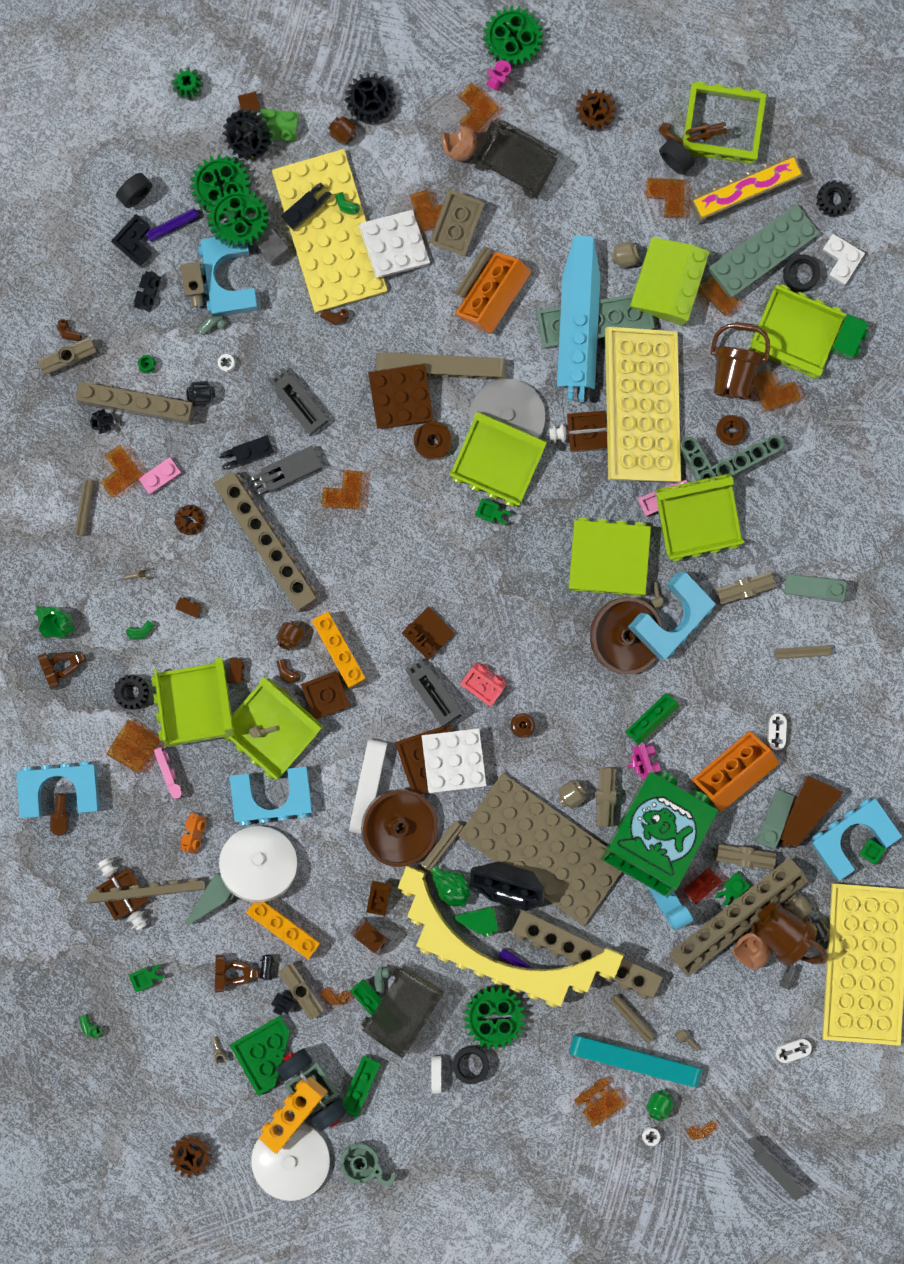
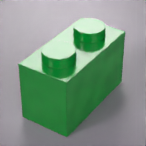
[830,314,869,361]

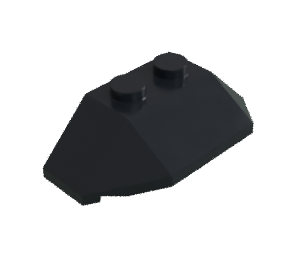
[470,862,544,911]

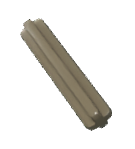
[456,246,492,298]
[75,480,94,536]
[774,645,832,659]
[422,821,463,871]
[610,994,655,1043]

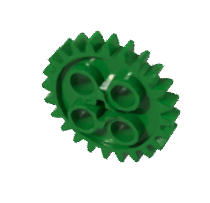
[483,5,544,68]
[190,154,252,214]
[207,188,269,249]
[463,986,526,1050]

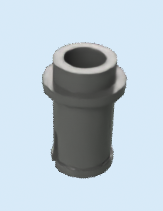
[779,965,798,990]

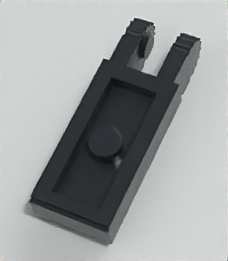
[281,183,332,231]
[218,435,274,470]

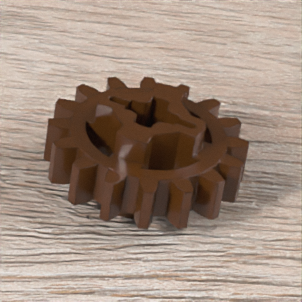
[575,89,617,131]
[169,1134,212,1178]

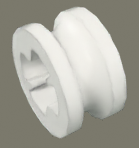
[218,354,236,372]
[642,1127,660,1146]

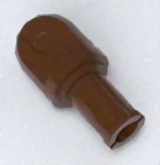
[686,122,727,142]
[50,793,70,836]

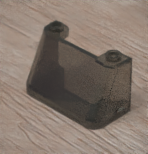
[471,118,563,199]
[360,964,444,1058]

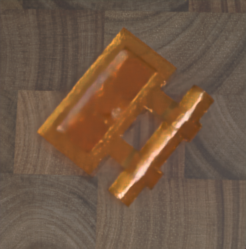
[574,1077,625,1128]

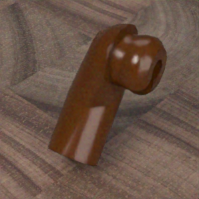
[320,309,349,325]

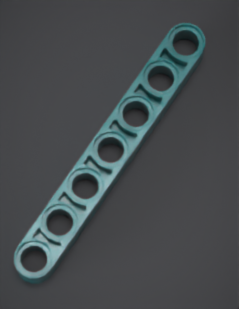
[568,1034,703,1088]

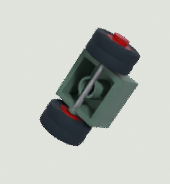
[276,1048,348,1132]

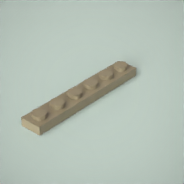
[86,878,205,904]

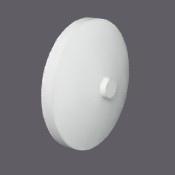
[219,826,297,902]
[251,1123,330,1201]

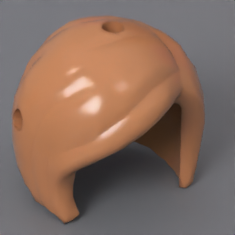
[441,126,477,162]
[731,932,771,970]

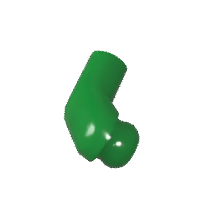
[335,192,360,215]

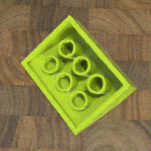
[629,237,710,326]

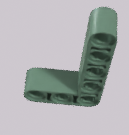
[680,435,784,481]

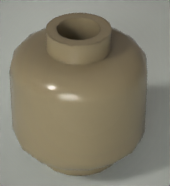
[611,241,640,268]
[558,780,587,808]
[783,893,812,920]

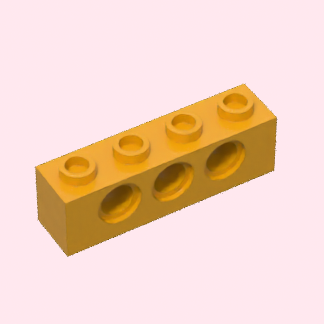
[311,611,366,689]
[246,902,321,959]
[258,1076,328,1154]

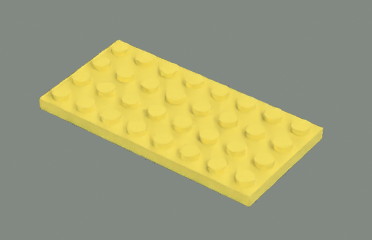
[272,149,387,314]
[605,327,681,483]
[822,884,904,1046]

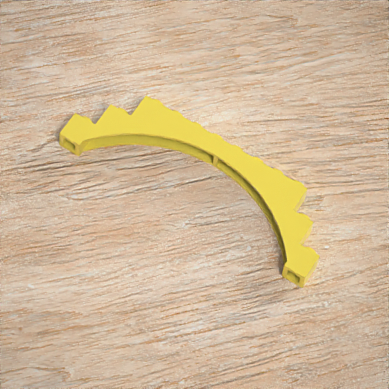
[398,865,624,1008]

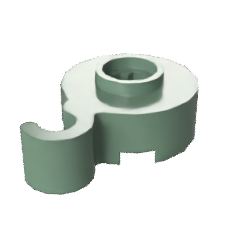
[340,1142,396,1185]

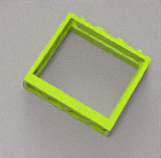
[682,81,767,165]

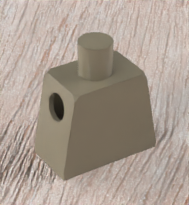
[180,262,205,307]

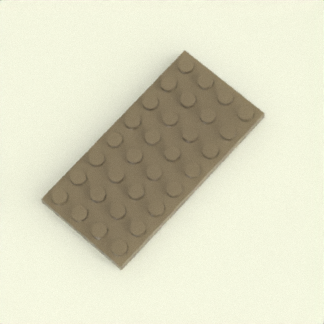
[458,773,621,926]

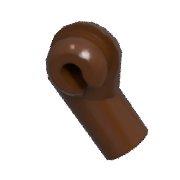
[658,122,682,144]
[57,319,82,342]
[276,659,300,683]

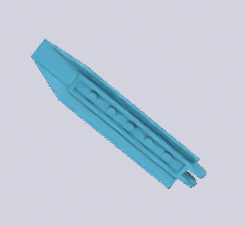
[557,236,600,402]

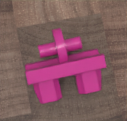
[486,60,511,91]
[627,744,661,781]

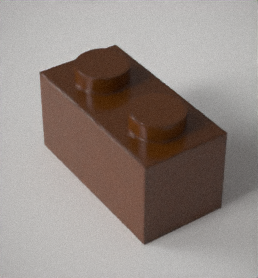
[175,597,203,619]
[228,658,245,683]

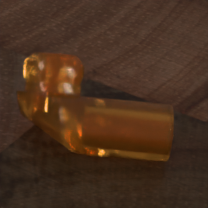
[320,987,350,1005]
[686,1121,716,1140]

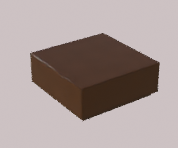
[238,91,260,112]

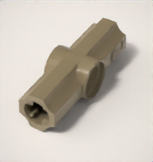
[38,337,97,376]
[715,572,775,605]
[596,768,616,827]
[715,845,776,870]
[278,962,325,1020]

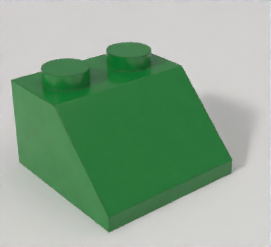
[455,906,498,937]

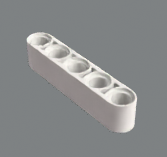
[349,739,387,834]

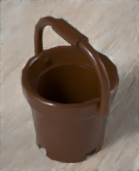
[710,322,770,400]
[751,902,829,966]

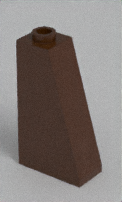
[779,776,843,849]

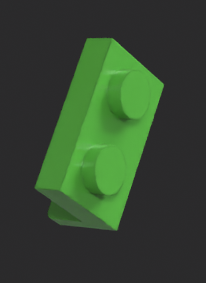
[260,109,299,142]

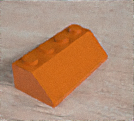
[455,252,532,334]
[691,731,780,813]

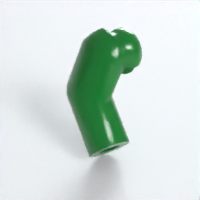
[126,620,155,640]
[78,1014,103,1039]

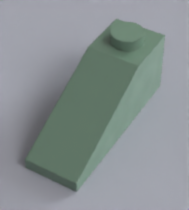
[784,575,847,603]
[754,789,794,850]
[185,873,235,925]

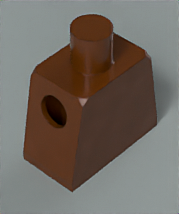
[351,917,391,955]

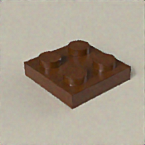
[301,670,350,719]

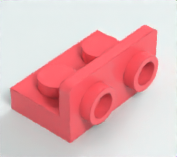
[460,662,507,707]

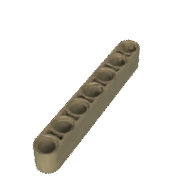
[375,352,507,380]

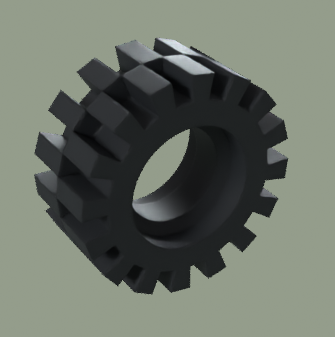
[816,180,852,217]
[113,675,150,710]

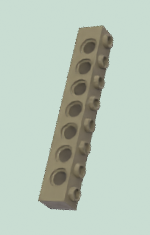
[213,471,318,612]
[668,858,809,978]
[511,910,663,1000]

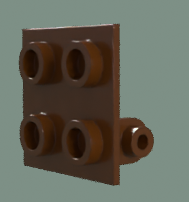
[402,606,455,660]

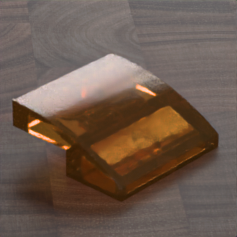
[106,719,161,774]

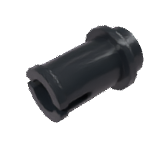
[259,955,275,980]

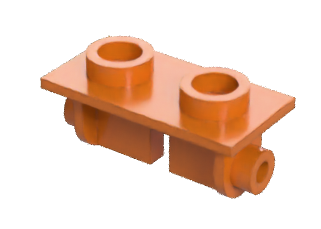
[180,813,207,854]

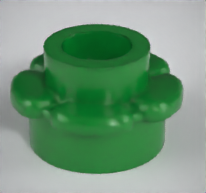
[137,355,156,373]

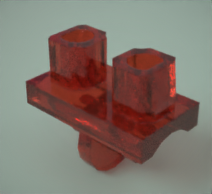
[683,867,722,905]

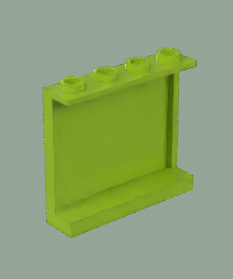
[748,285,846,380]
[449,411,548,507]
[654,474,744,561]
[568,517,651,597]
[151,657,235,747]
[224,676,324,780]

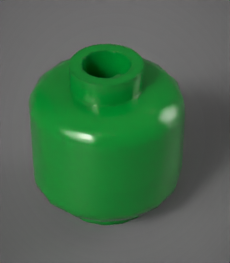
[646,1090,674,1121]

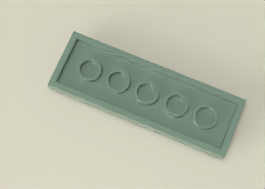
[708,204,820,299]
[536,294,655,349]

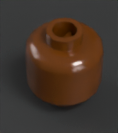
[328,116,357,145]
[276,621,304,651]
[510,713,535,738]

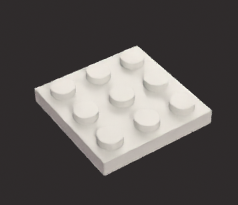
[358,210,430,279]
[422,728,486,793]

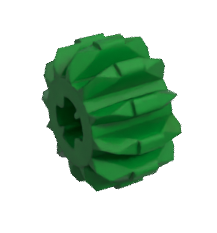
[171,67,204,100]

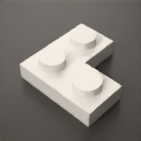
[822,234,865,286]

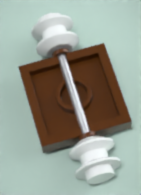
[549,410,608,452]
[96,858,149,930]

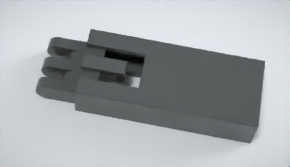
[268,367,328,436]
[250,445,323,496]
[405,658,463,729]
[748,1138,805,1201]

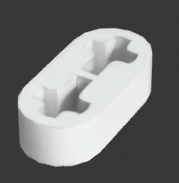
[767,714,787,750]
[775,1038,812,1063]
[431,1056,441,1094]

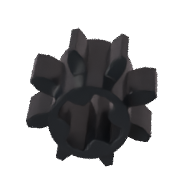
[90,409,114,434]
[271,991,295,1016]

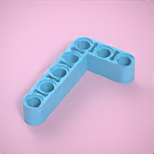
[647,887,694,931]

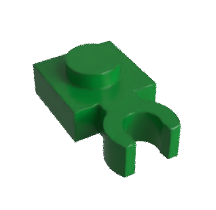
[474,498,511,525]
[715,872,750,906]
[129,965,166,993]

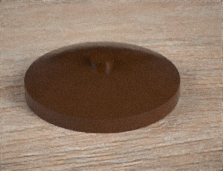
[590,597,664,674]
[361,789,438,867]

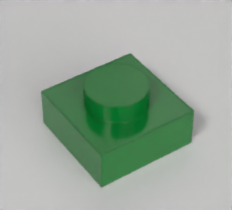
[858,838,886,865]

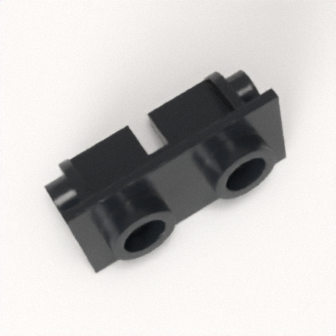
[133,271,161,313]

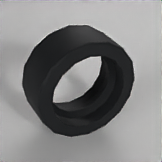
[659,139,695,175]
[116,173,153,208]
[783,254,820,292]
[452,1046,489,1085]

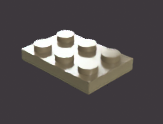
[429,189,485,256]

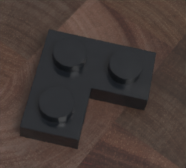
[111,214,152,268]

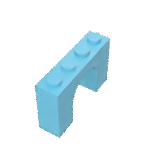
[198,237,258,317]
[628,571,716,660]
[16,761,100,818]
[230,767,313,826]
[809,798,902,881]

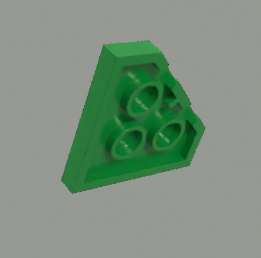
[229,1015,290,1096]

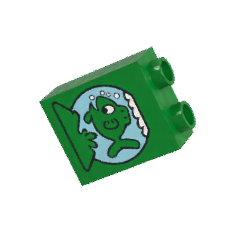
[600,771,718,898]

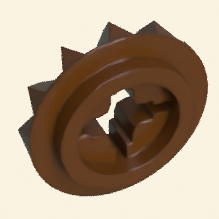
[716,415,747,446]
[174,504,205,535]

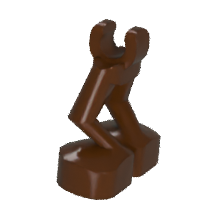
[37,651,86,690]
[215,954,259,993]

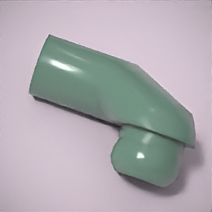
[374,967,390,993]

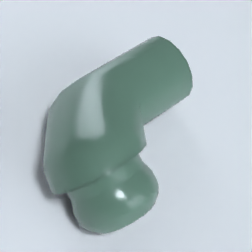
[198,316,227,335]

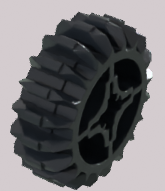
[345,72,396,124]
[222,108,273,161]

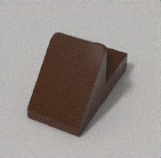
[366,881,391,916]

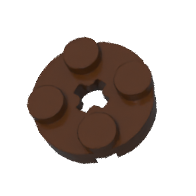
[414,421,452,460]

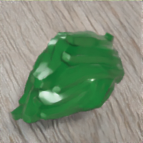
[34,605,75,639]
[430,866,470,908]

